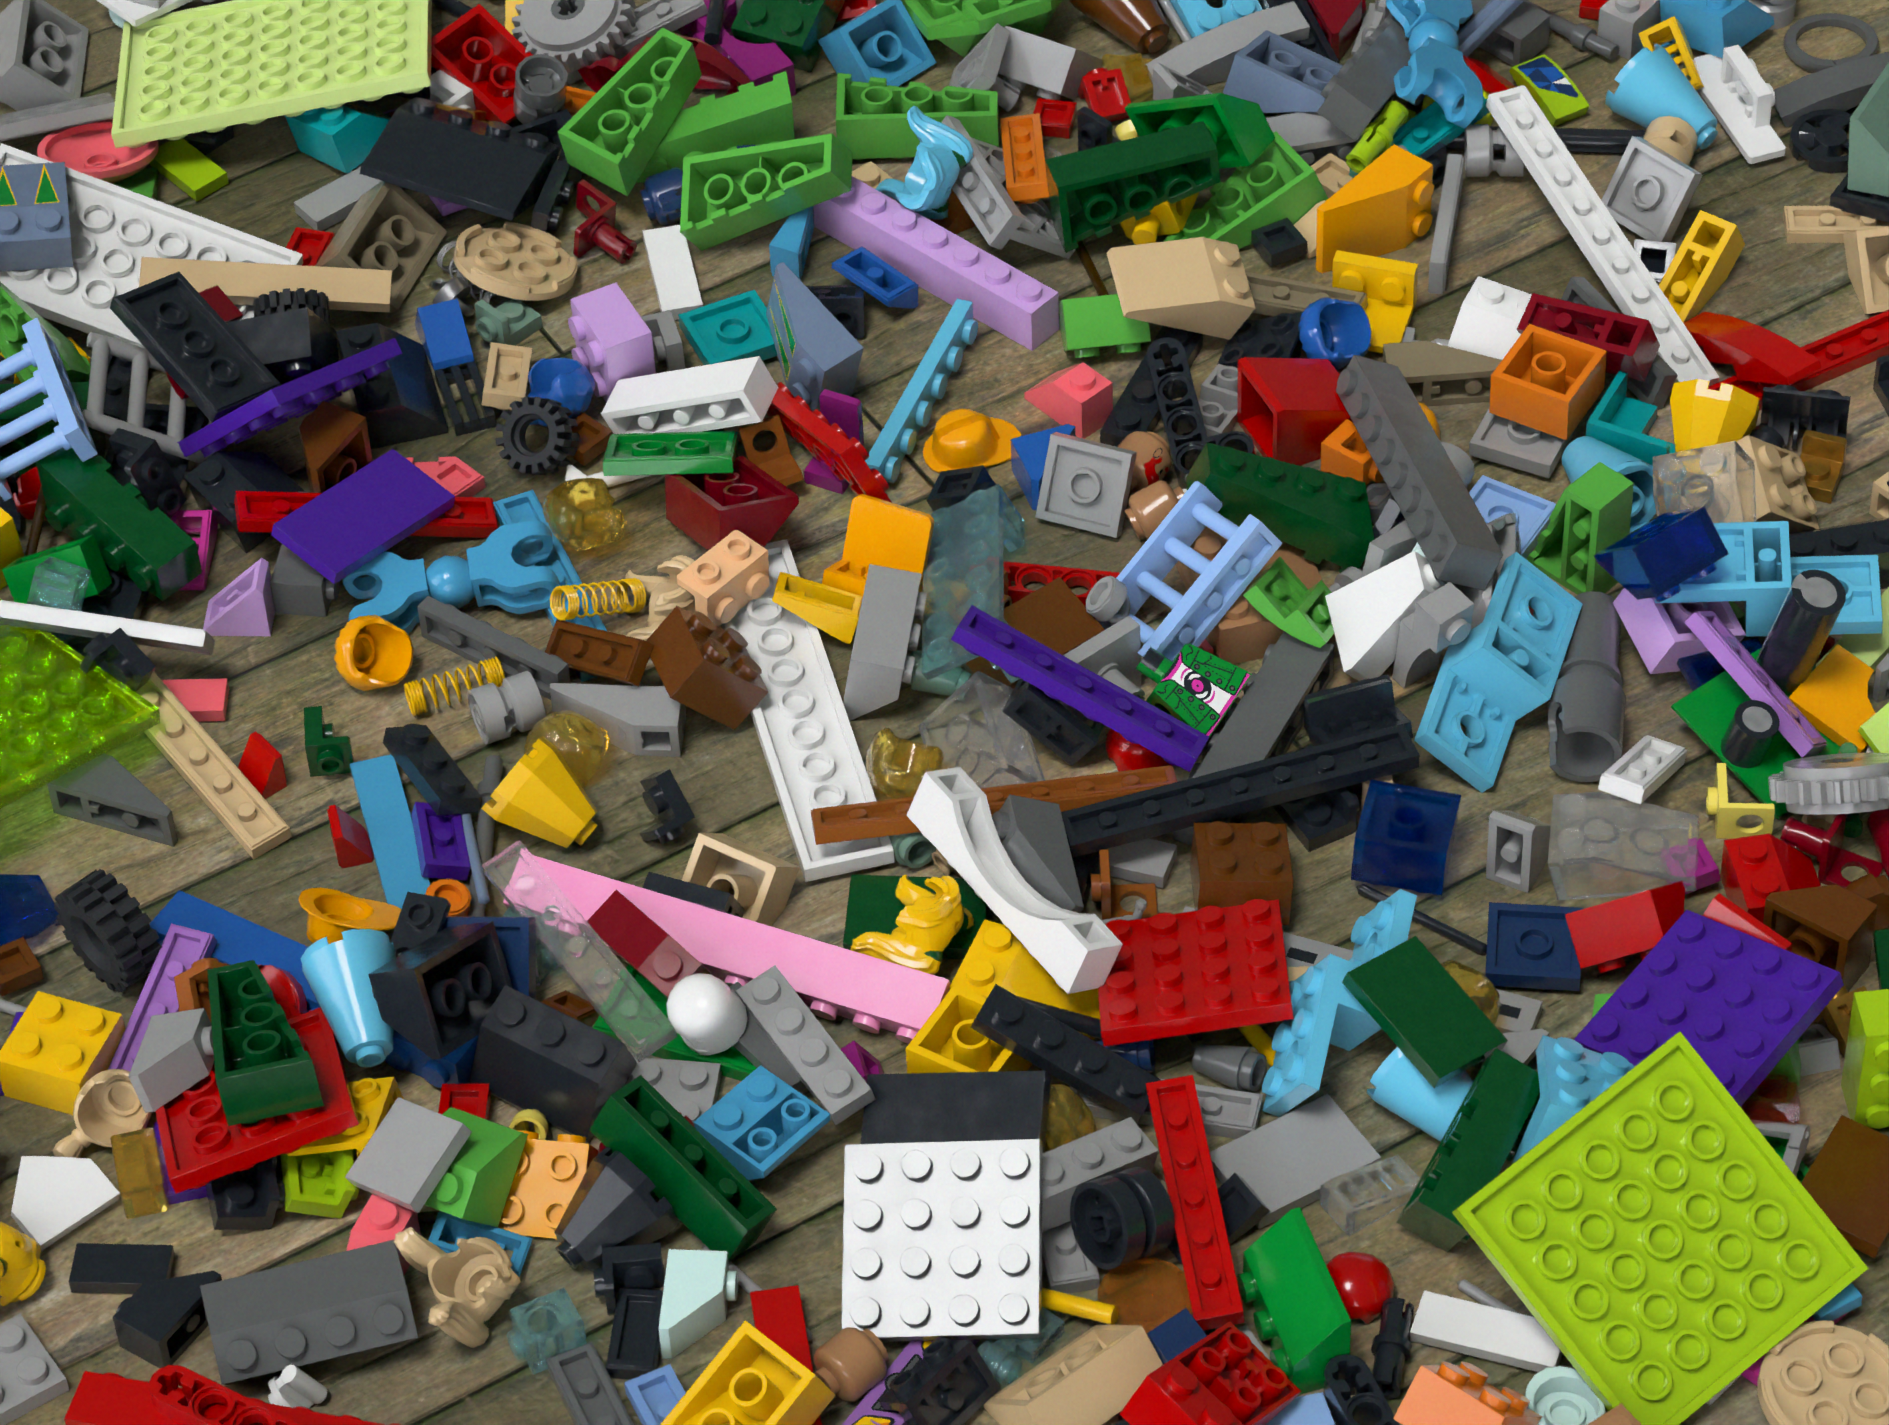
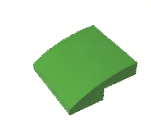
[1243,557,1335,648]

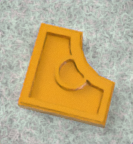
[1788,644,1876,753]

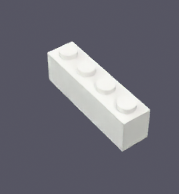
[601,356,778,434]

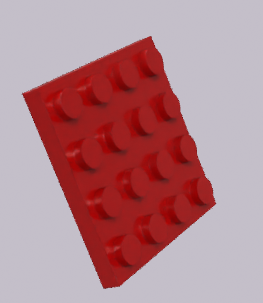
[1098,899,1294,1046]
[155,1007,359,1194]

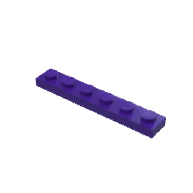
[951,605,1209,772]

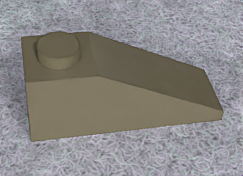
[1383,341,1502,406]

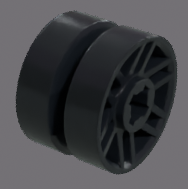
[1070,1167,1175,1269]

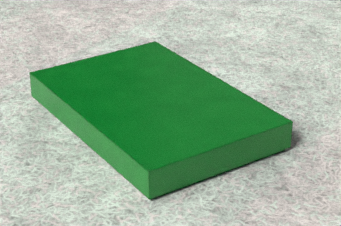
[603,431,738,476]

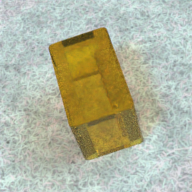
[110,1128,169,1219]

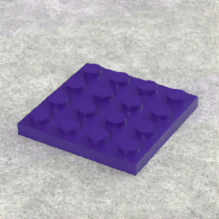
[178,338,402,458]
[1574,910,1844,1107]

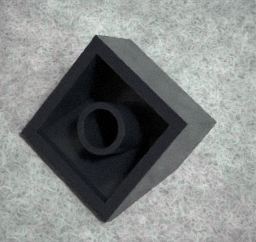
[184,451,306,553]

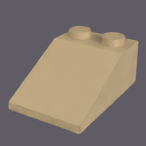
[1107,237,1255,340]

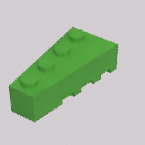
[558,27,702,197]
[680,133,853,251]

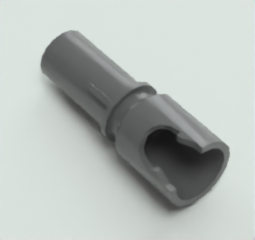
[1548,591,1626,782]

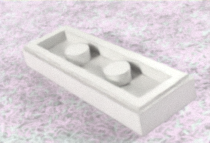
[642,225,703,320]
[1598,735,1687,804]
[1410,1291,1563,1372]

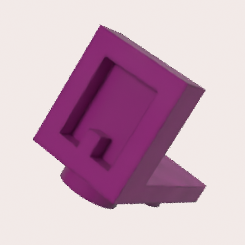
[804,389,864,495]

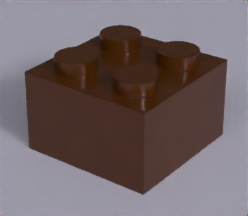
[646,606,768,730]
[1190,821,1293,925]

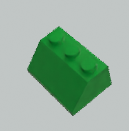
[1125,93,1275,169]
[1237,1207,1351,1395]

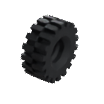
[54,869,162,992]

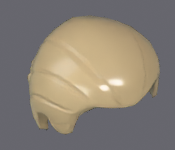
[52,1069,152,1158]

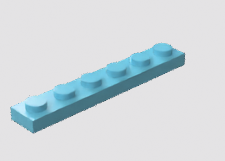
[865,298,978,484]

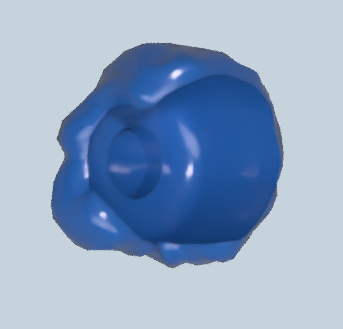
[527,358,595,427]

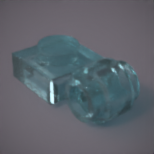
[977,1307,1064,1387]

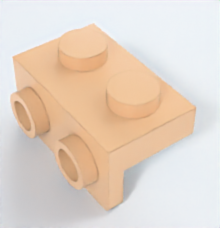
[677,530,769,627]

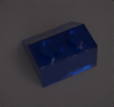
[1594,506,1729,602]
[1351,780,1461,896]

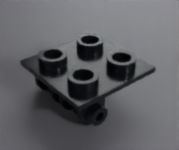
[1217,311,1304,368]
[1760,385,1851,449]

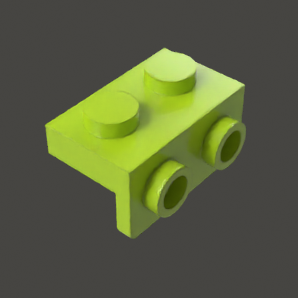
[280,1149,360,1219]

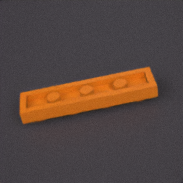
[1000,113,1049,204]

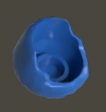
[1298,298,1372,370]

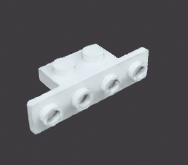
[1683,45,1786,164]

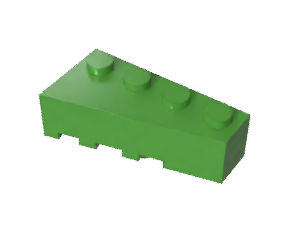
[637,71,795,183]
[836,73,999,160]

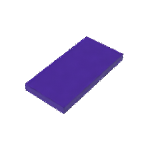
[271,449,455,584]

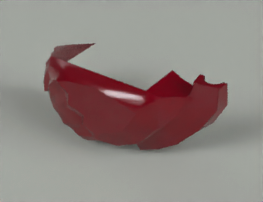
[578,34,751,96]

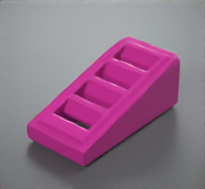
[171,510,218,590]

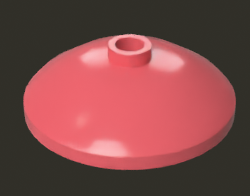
[37,119,159,184]

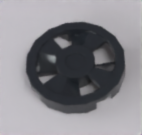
[1789,109,1852,173]

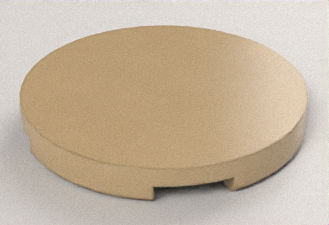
[454,222,578,301]
[1757,1320,1889,1425]

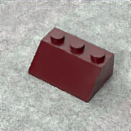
[665,456,799,550]

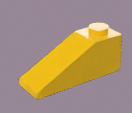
[1659,210,1745,323]

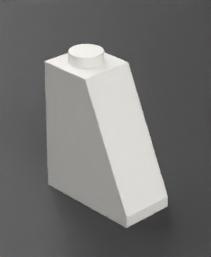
[1325,551,1446,681]

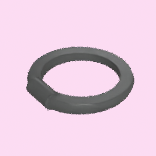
[1784,13,1879,73]

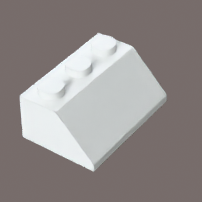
[1447,276,1532,360]

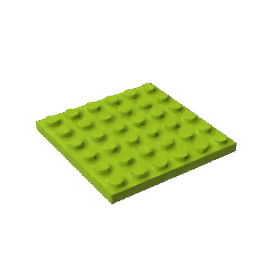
[1452,1032,1869,1425]

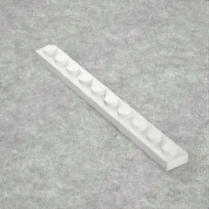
[1486,85,1720,388]

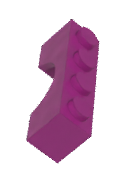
[678,0,796,96]

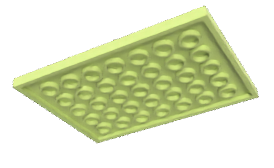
[111,0,432,148]

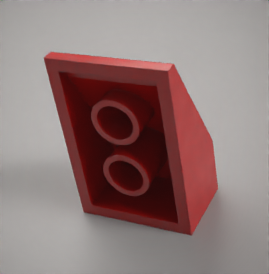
[431,4,533,124]

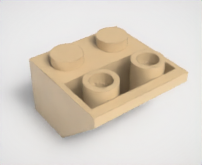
[1707,435,1819,534]

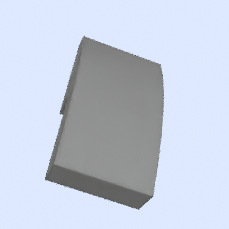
[1181,364,1238,437]

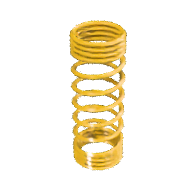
[550,578,646,621]
[404,656,505,716]

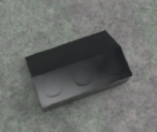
[336,323,448,449]
[1789,518,1889,589]
[368,921,513,1060]
[469,985,637,1144]

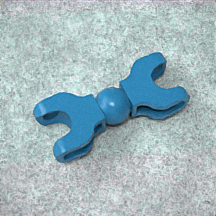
[1386,0,1483,129]
[342,520,560,634]

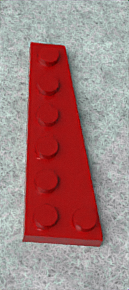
[766,379,892,503]

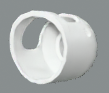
[666,973,748,1056]

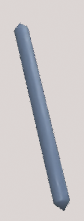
[461,813,490,904]

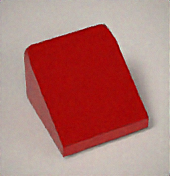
[238,731,287,799]
[327,805,374,869]

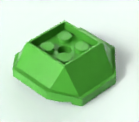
[901,0,1063,58]

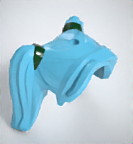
[875,106,974,220]

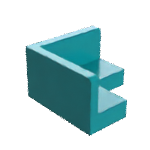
[1586,371,1677,482]

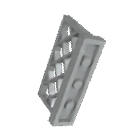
[941,115,1076,259]

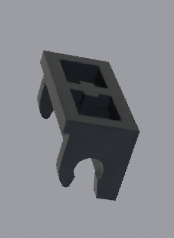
[1002,679,1105,766]

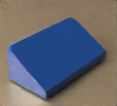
[832,246,919,309]

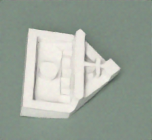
[11,1156,120,1251]

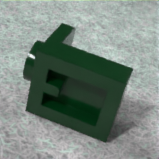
[304,706,354,777]

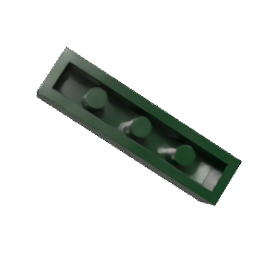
[589,1075,777,1262]

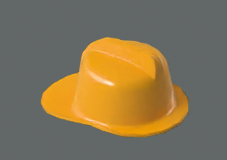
[922,409,1021,473]
[298,887,401,944]

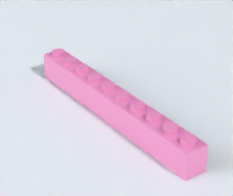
[503,852,951,1044]

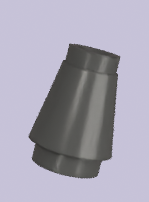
[1192,1043,1267,1092]

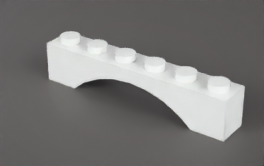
[907,767,1123,994]

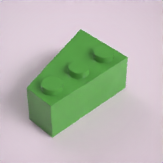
[1527,462,1634,595]

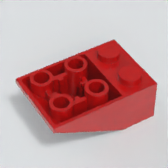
[1120,1321,1301,1425]

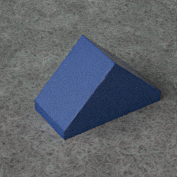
[415,298,474,371]
[1011,424,1076,511]

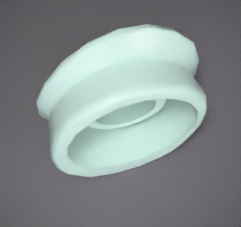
[1525,1366,1606,1425]

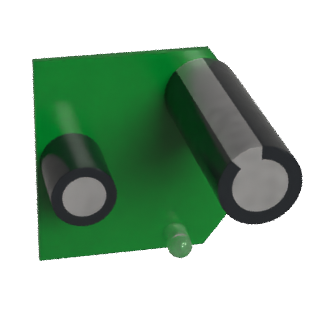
[1671,570,1866,819]

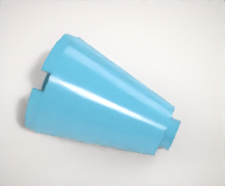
[1605,43,1718,150]
[1562,436,1668,540]
[301,929,396,1067]
[1367,1047,1473,1141]

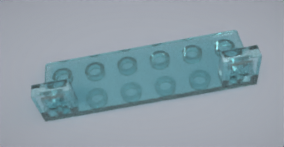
[922,484,1025,683]

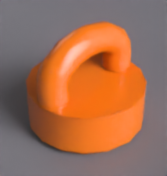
[425,879,471,916]

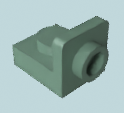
[475,298,543,345]

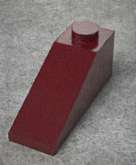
[1517,293,1660,381]
[585,890,710,999]

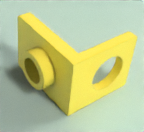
[1706,763,1775,839]

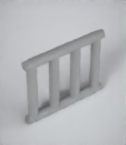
[82,332,224,464]

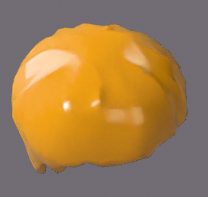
[334,614,414,691]

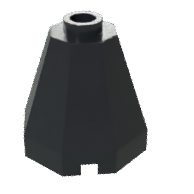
[554,1147,679,1270]

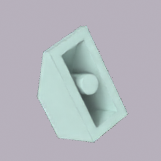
[659,1249,738,1359]

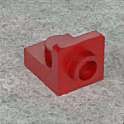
[1078,68,1131,122]

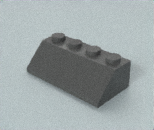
[200,1240,418,1385]

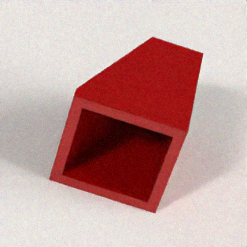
[1237,357,1353,466]

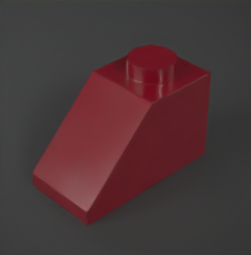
[1306,0,1366,61]

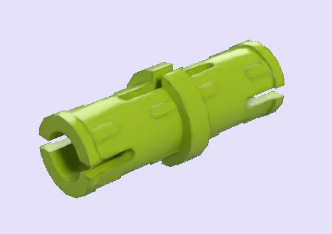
[1346,100,1409,174]

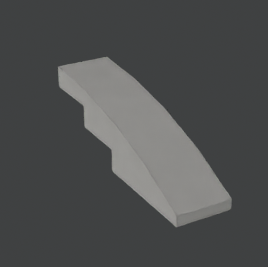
[1145,1,1310,86]

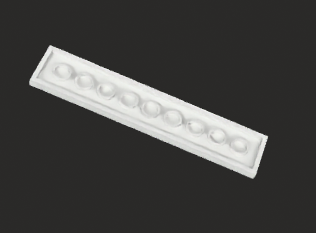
[722,539,894,882]

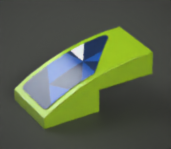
[1509,54,1590,127]

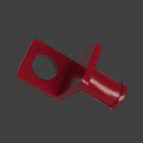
[573,180,637,264]
[1780,814,1884,888]

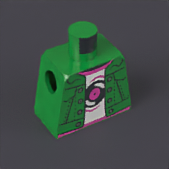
[1135,644,1252,737]

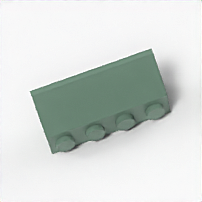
[1847,62,1889,197]

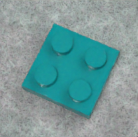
[678,289,777,365]

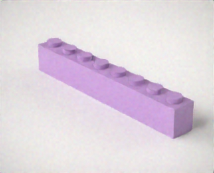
[813,176,1059,351]

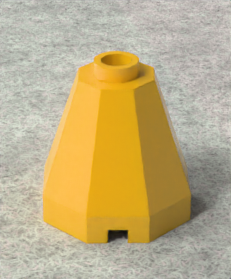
[1670,379,1760,490]
[481,736,598,848]

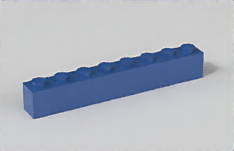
[149,890,479,1088]

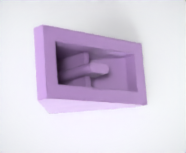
[203,558,275,636]

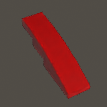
[1684,311,1822,385]

